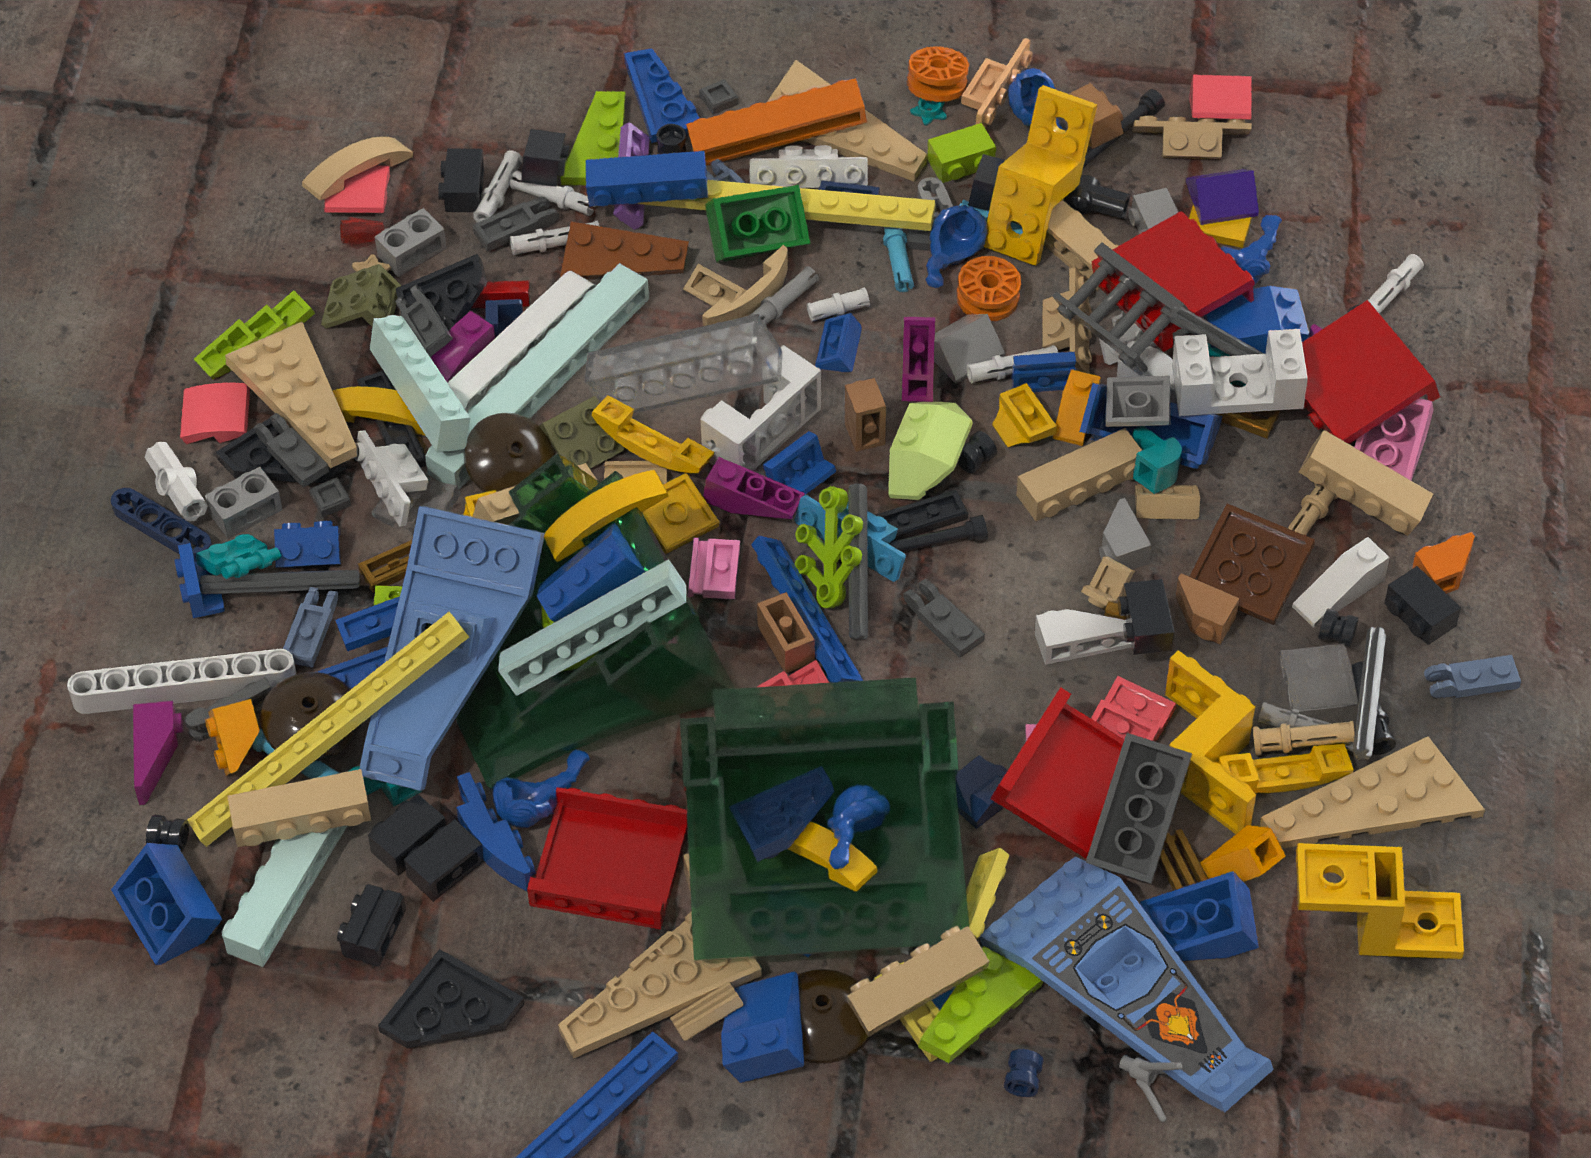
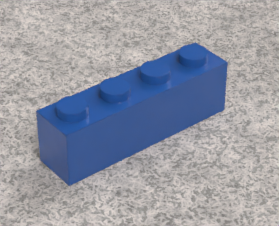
[586,151,708,207]

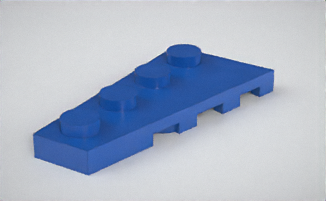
[624,48,700,143]

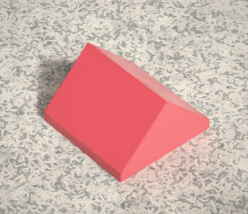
[1189,75,1251,119]

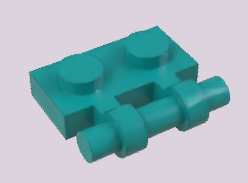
[196,534,281,579]

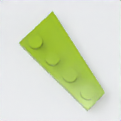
[560,91,626,185]
[918,946,1043,1063]

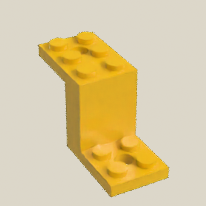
[984,85,1098,266]
[1165,650,1256,834]
[1296,843,1464,959]

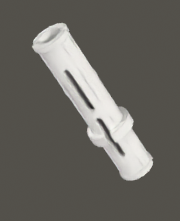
[473,151,522,222]
[510,171,596,216]
[510,221,599,255]
[1368,254,1424,314]
[966,345,1058,383]

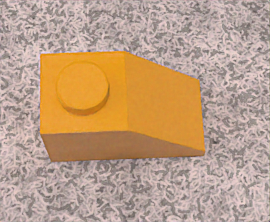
[1053,370,1101,446]

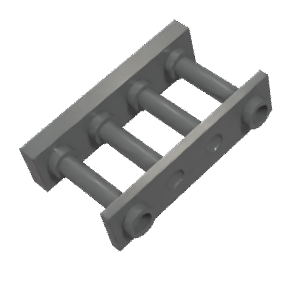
[1052,242,1188,373]

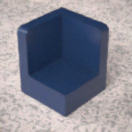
[486,299,523,338]

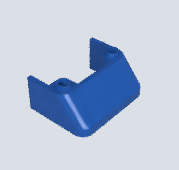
[1079,383,1223,469]

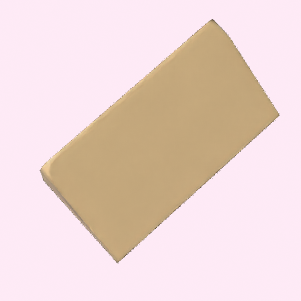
[683,264,747,306]
[1135,484,1200,519]

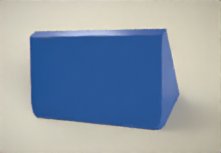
[815,313,862,372]

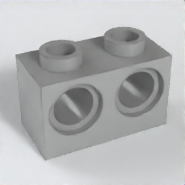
[375,208,447,277]
[205,467,282,539]

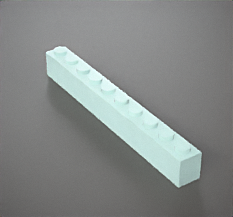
[425,263,649,492]

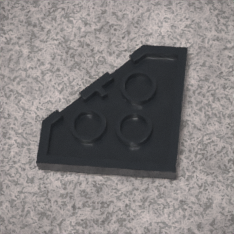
[395,254,487,331]
[215,418,348,484]
[378,949,524,1049]

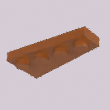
[560,221,689,279]

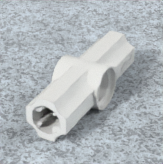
[145,442,208,521]

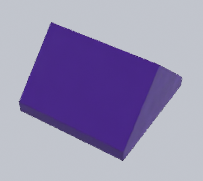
[1186,169,1259,225]

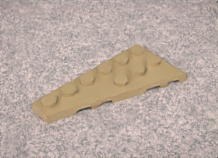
[767,60,927,181]
[225,322,357,468]
[1260,736,1485,848]
[558,891,762,1059]

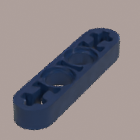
[111,488,212,562]

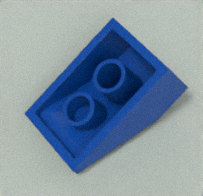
[1204,286,1310,354]
[1140,871,1259,961]
[721,971,804,1083]

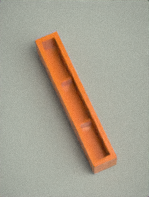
[686,78,867,166]

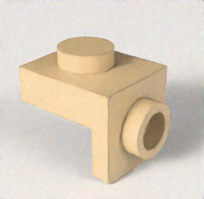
[1081,556,1135,609]

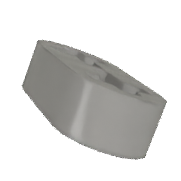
[917,177,953,220]

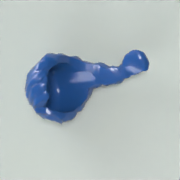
[1008,68,1063,130]
[925,205,988,288]
[1220,215,1282,284]
[493,749,590,828]
[827,785,890,870]

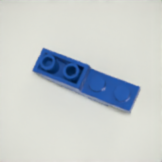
[456,772,536,891]

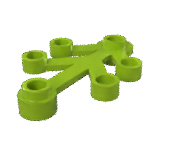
[795,486,863,609]

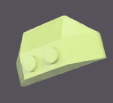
[888,402,973,500]

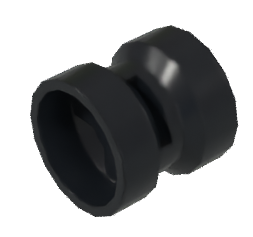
[656,124,687,154]
[957,431,997,474]
[1318,608,1359,648]
[146,814,189,852]

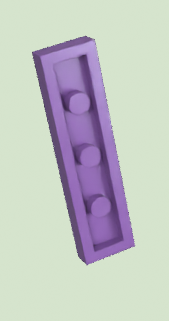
[614,122,650,230]

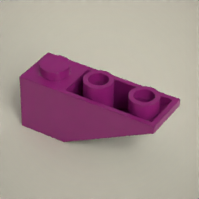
[703,457,805,519]

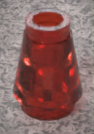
[340,217,384,247]

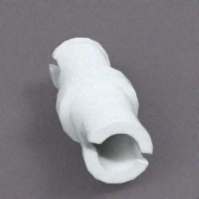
[806,287,870,322]

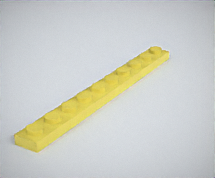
[638,180,936,231]
[187,612,469,847]

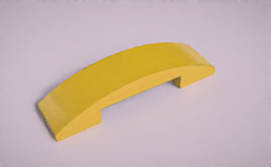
[333,387,426,436]
[591,395,714,473]
[544,470,669,562]
[1218,743,1354,793]
[788,821,878,892]

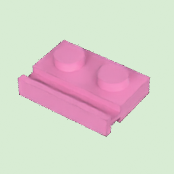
[688,538,740,599]

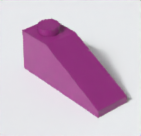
[431,311,495,383]
[902,317,935,402]
[133,701,183,805]

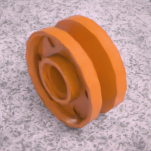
[907,46,969,102]
[957,256,1021,321]

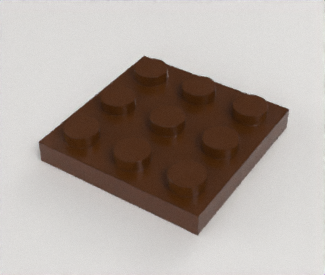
[1189,503,1315,625]

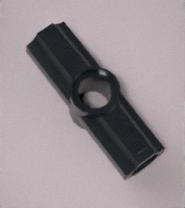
[1063,175,1130,219]

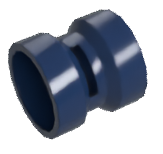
[1004,1049,1044,1097]

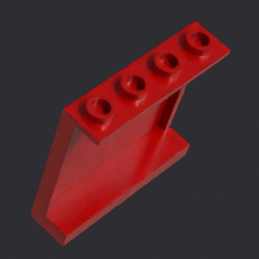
[1092,211,1255,352]
[1301,300,1440,444]
[990,687,1124,859]
[527,787,689,930]

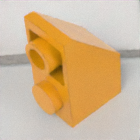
[205,699,260,776]
[1200,825,1286,882]

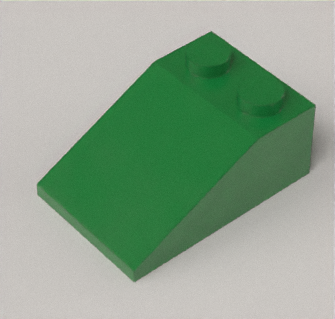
[705,185,810,263]

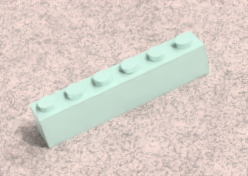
[370,315,470,452]
[498,559,686,696]
[222,776,347,967]

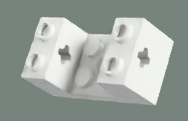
[1172,329,1308,416]
[700,345,821,471]

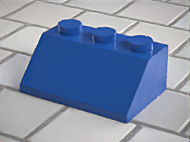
[537,523,645,622]
[111,843,222,965]

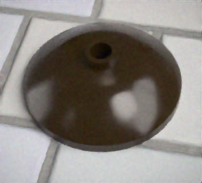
[463,413,556,492]
[260,672,359,761]
[798,969,870,1064]

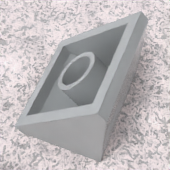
[934,314,1005,384]
[1106,376,1171,427]

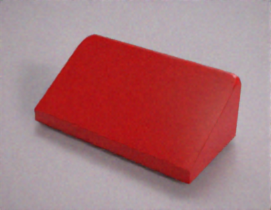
[472,280,530,308]

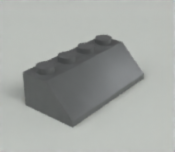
[1086,733,1193,883]

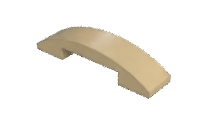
[302,137,413,201]
[702,246,788,337]

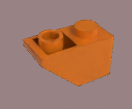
[1412,532,1475,594]

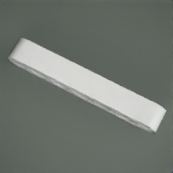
[448,271,596,412]
[67,649,296,714]

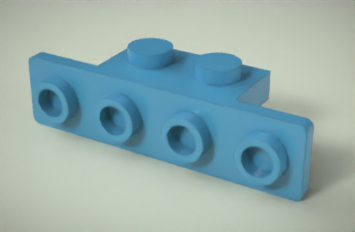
[794,495,906,582]

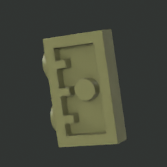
[321,264,401,329]
[539,396,624,469]

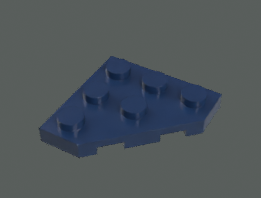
[729,766,834,862]

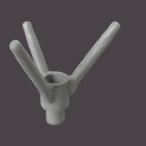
[1119,1055,1182,1122]

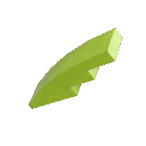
[194,290,315,380]

